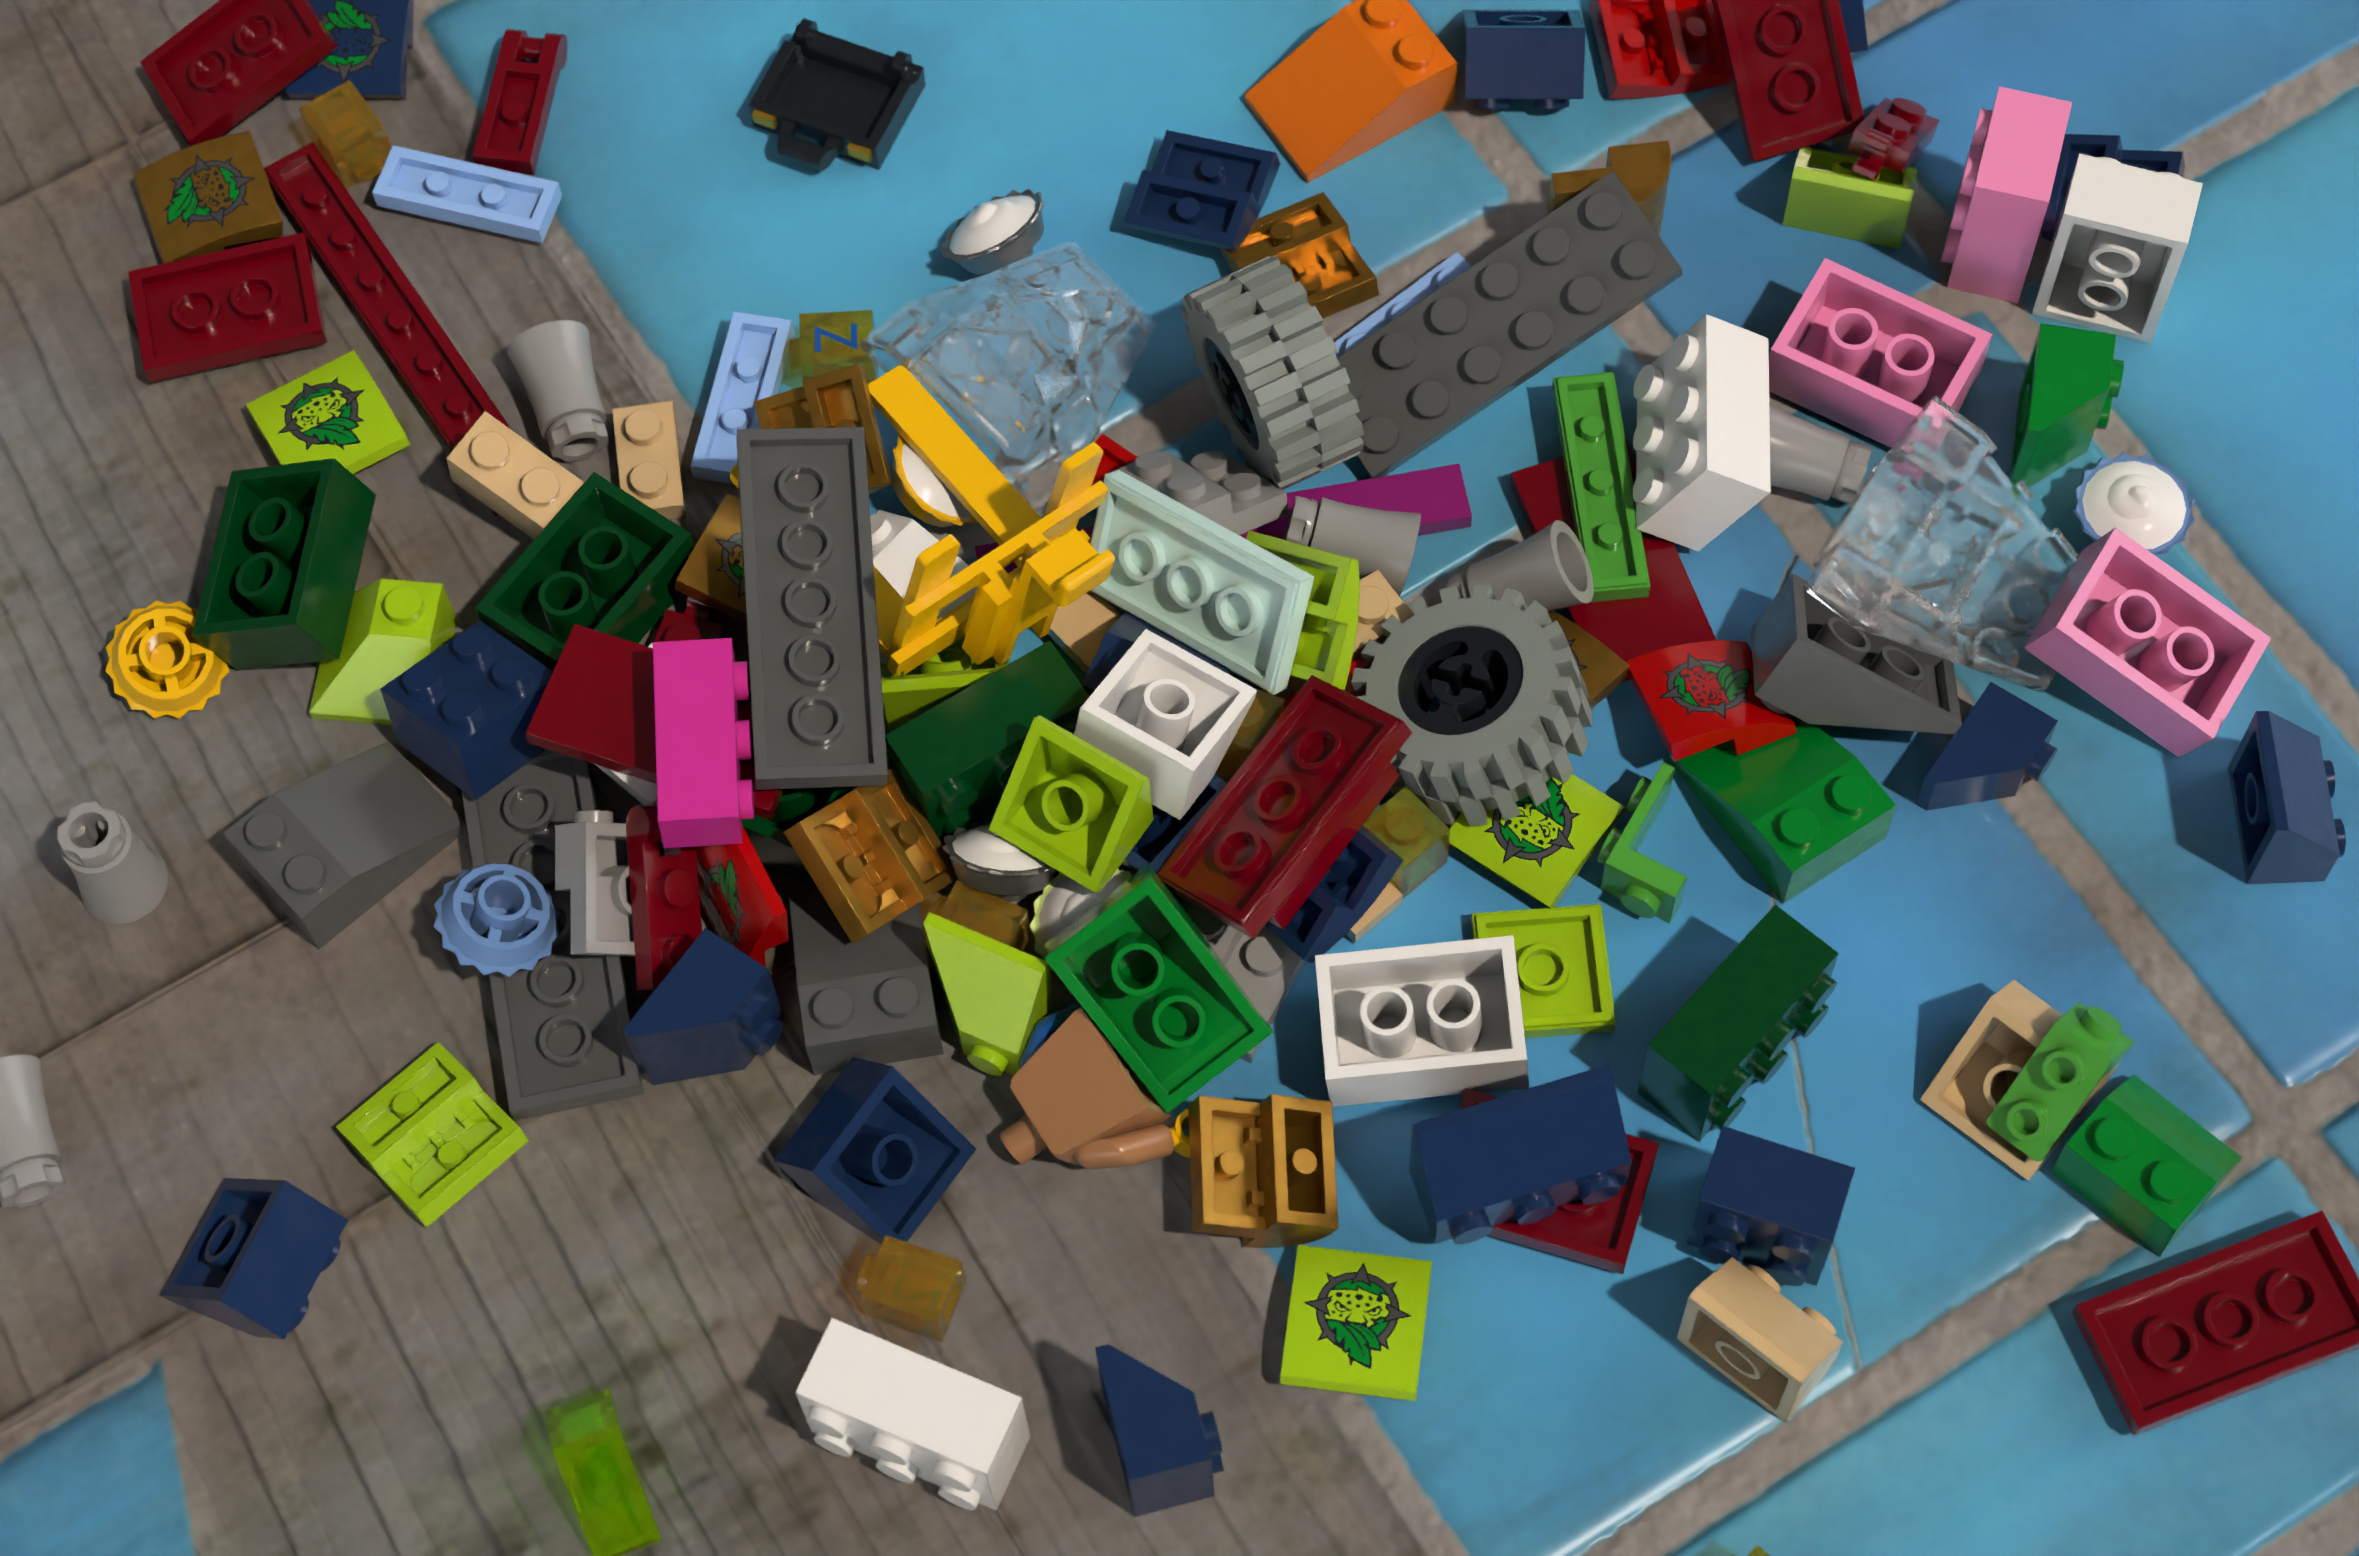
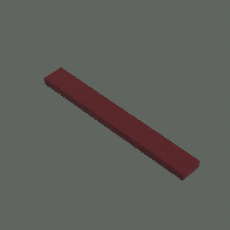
[264,142,513,516]

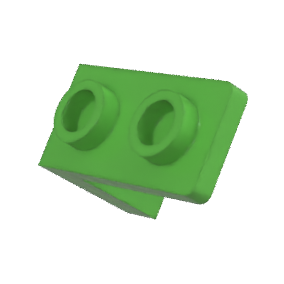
[1597,762,1687,924]
[1987,1002,2134,1162]

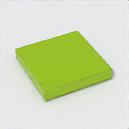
[1471,904,1616,1038]

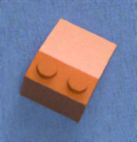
[1244,0,1457,183]

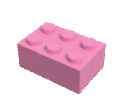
[1941,86,2072,304]
[1769,258,1993,465]
[2024,528,2271,758]

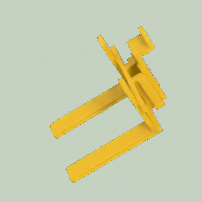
[730,365,1115,676]

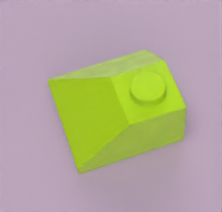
[309,578,457,725]
[923,912,1056,1076]

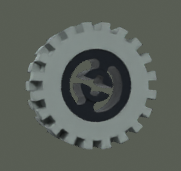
[1181,256,1364,490]
[1351,584,1592,826]

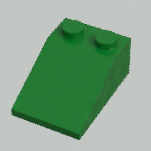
[1667,714,1896,904]
[1044,864,1273,1114]

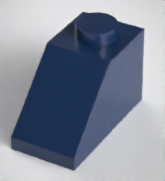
[1916,682,2058,811]

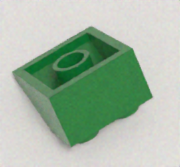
[2007,323,2124,494]
[2051,1074,2242,1257]

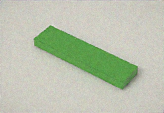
[1552,372,1651,603]

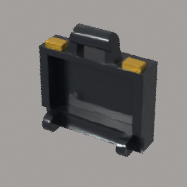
[749,18,926,171]

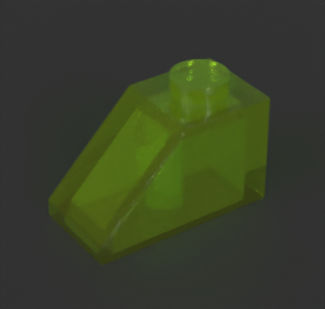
[545,1388,662,1556]

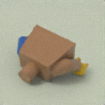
[1000,1001,1190,1169]

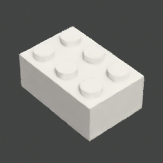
[2032,153,2203,344]
[1633,314,1771,551]
[1315,935,1529,1107]
[795,1318,1031,1510]

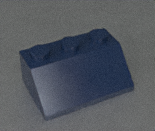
[1409,1064,1632,1244]

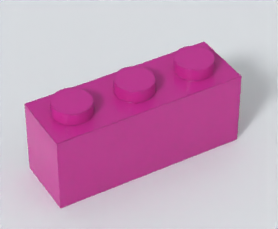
[653,638,754,848]

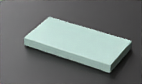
[1090,470,1314,695]

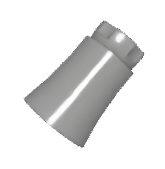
[507,320,609,462]
[1769,403,1872,504]
[1283,496,1421,597]
[1447,520,1594,611]
[57,801,168,924]
[0,1054,65,1208]

